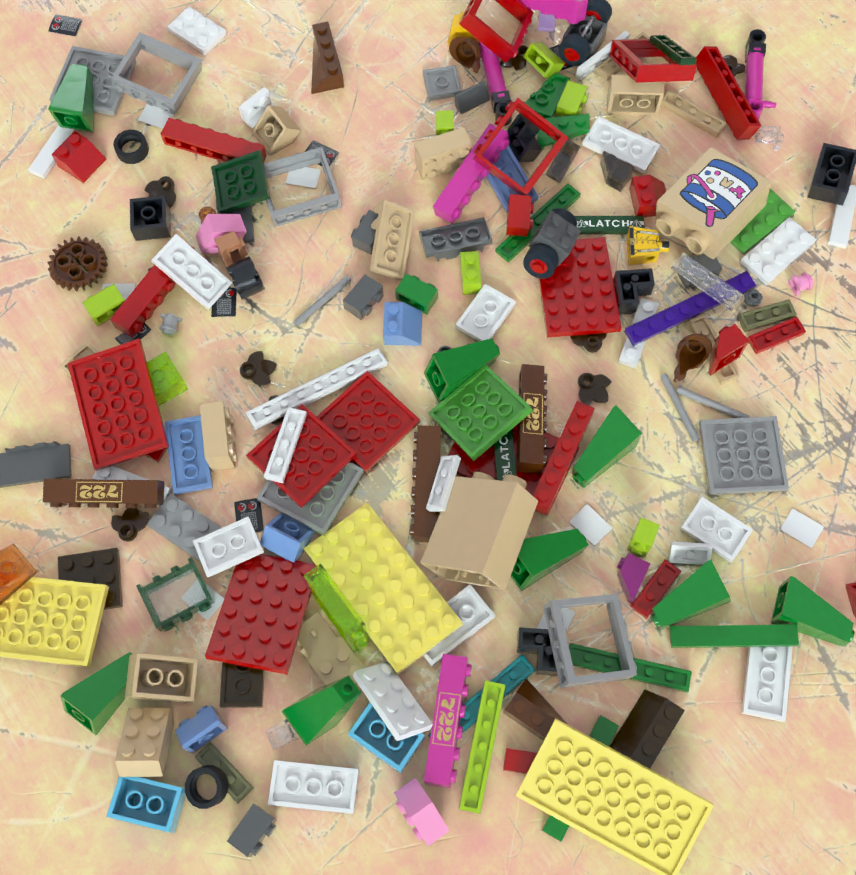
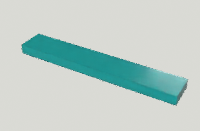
[428,654,536,738]

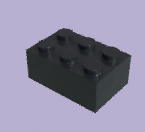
[807,143,856,206]

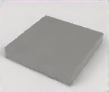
[423,65,462,101]

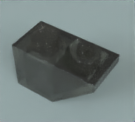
[545,139,581,183]
[600,151,634,192]

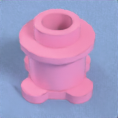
[788,272,813,296]

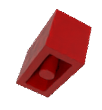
[506,194,534,236]

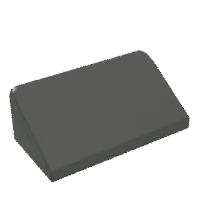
[455,81,489,114]

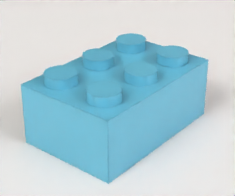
[348,702,425,774]
[106,777,186,833]

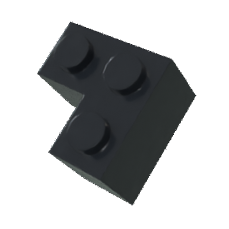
[507,111,543,162]
[613,268,655,314]
[517,627,557,676]

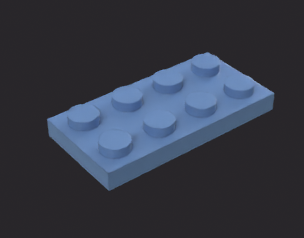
[486,145,539,213]
[165,415,213,495]

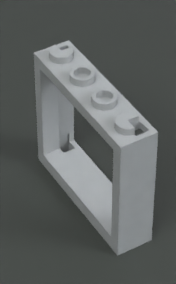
[111,32,202,115]
[264,147,342,227]
[543,594,637,688]

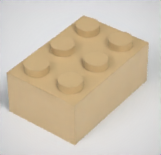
[607,74,664,115]
[414,127,472,180]
[200,401,237,472]
[125,653,198,703]
[115,707,174,777]

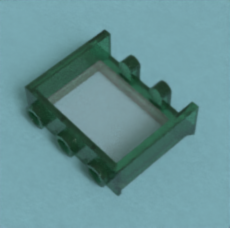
[136,557,215,632]

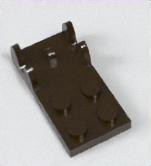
[220,662,265,708]

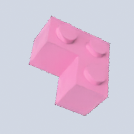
[196,214,247,254]
[394,778,450,846]

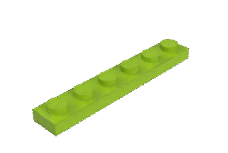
[458,680,505,814]

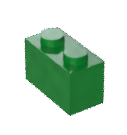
[395,273,438,315]

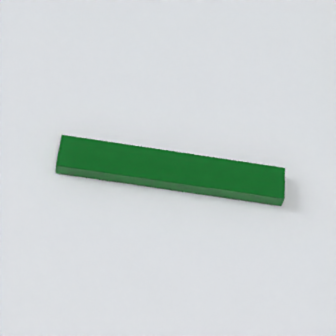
[495,184,581,263]
[670,624,799,648]
[569,643,692,693]
[542,715,619,842]

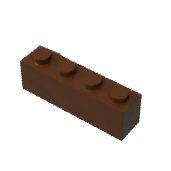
[311,21,344,94]
[504,678,568,741]

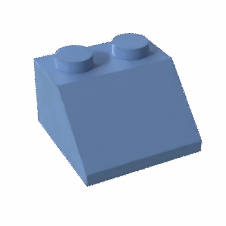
[383,302,422,346]
[260,513,315,563]
[175,705,228,754]

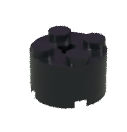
[226,256,265,299]

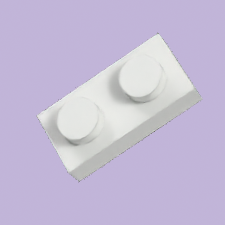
[668,541,712,565]

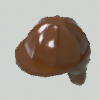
[449,36,482,73]
[674,333,712,382]

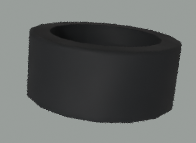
[113,129,149,164]
[185,765,228,809]

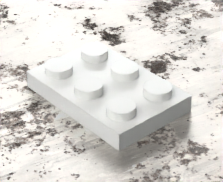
[167,6,227,55]
[455,284,516,342]
[680,497,753,563]
[193,517,264,577]

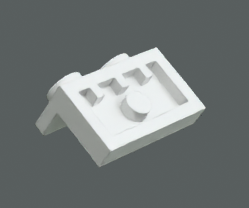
[239,87,276,129]

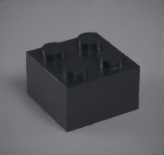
[130,195,171,241]

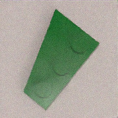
[524,73,571,118]
[537,113,590,150]

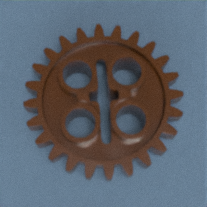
[47,236,108,292]

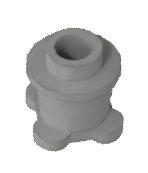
[159,313,182,336]

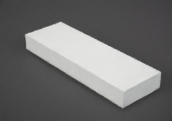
[426,455,461,512]

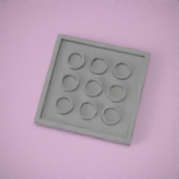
[49,46,137,116]
[699,416,789,495]
[257,462,364,536]

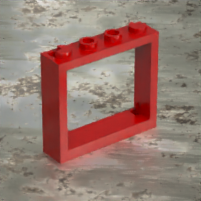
[459,0,534,63]
[609,39,697,83]
[473,98,568,195]

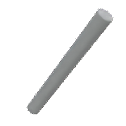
[293,275,351,327]
[660,374,700,442]
[676,386,750,418]

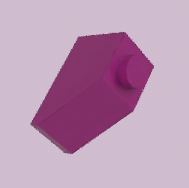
[617,553,651,603]

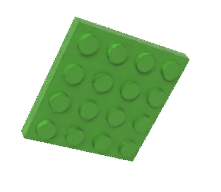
[730,166,795,255]
[428,365,533,461]

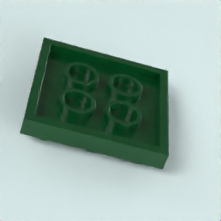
[211,150,270,214]

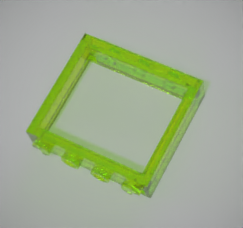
[304,564,370,653]

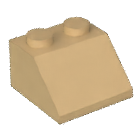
[251,105,301,155]

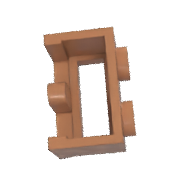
[214,231,248,267]

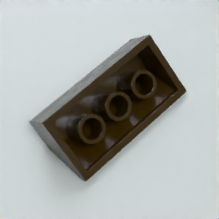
[609,690,685,769]

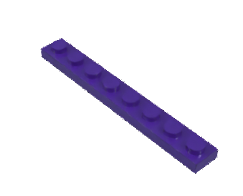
[624,271,757,346]

